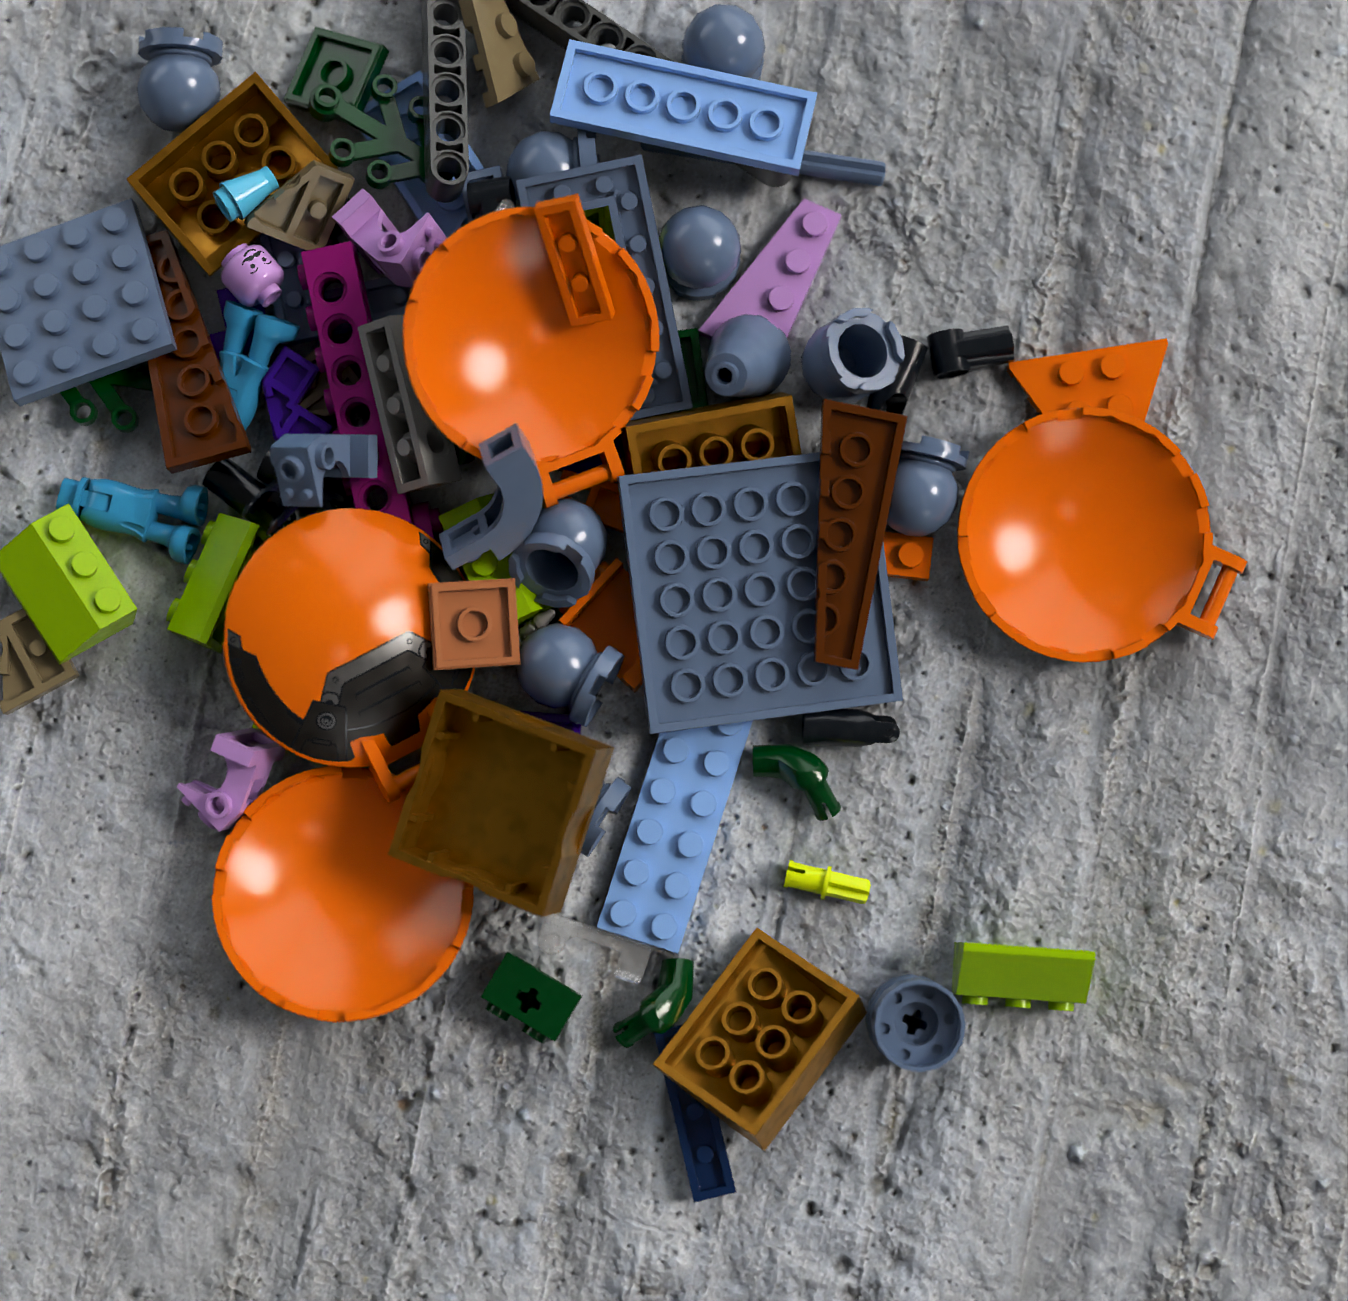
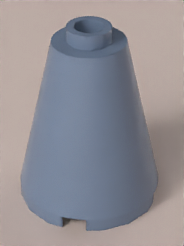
[705,314,791,398]

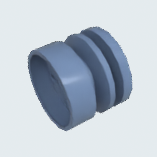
[865,974,966,1072]

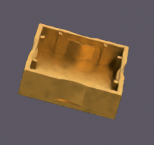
[388,689,615,917]

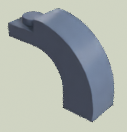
[439,423,543,570]

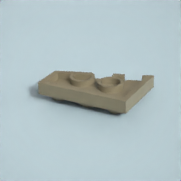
[458,0,540,108]

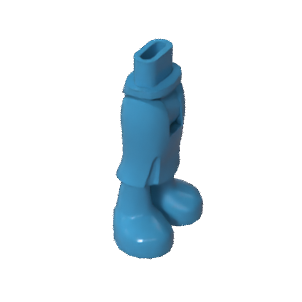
[219,300,300,430]
[56,477,209,564]

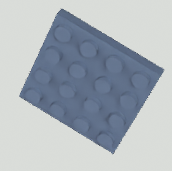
[0,198,177,406]

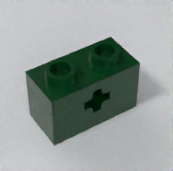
[481,952,583,1044]

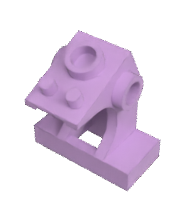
[332,188,447,288]
[177,728,286,832]

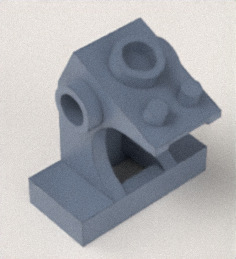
[270,434,378,507]

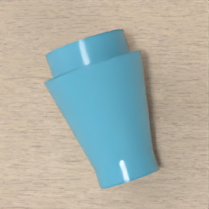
[213,166,279,222]

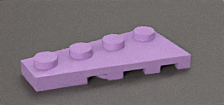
[698,199,842,340]

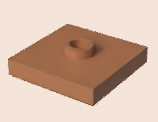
[427,578,520,670]

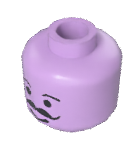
[221,243,284,307]

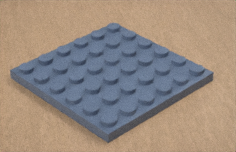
[617,452,903,734]

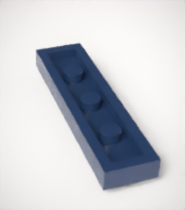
[654,1024,736,1202]

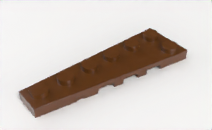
[146,230,252,474]
[814,399,908,670]

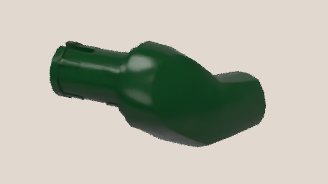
[753,744,841,821]
[613,958,694,1048]

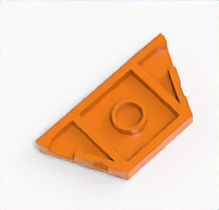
[1006,338,1168,422]

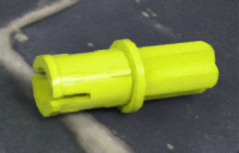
[784,860,871,904]

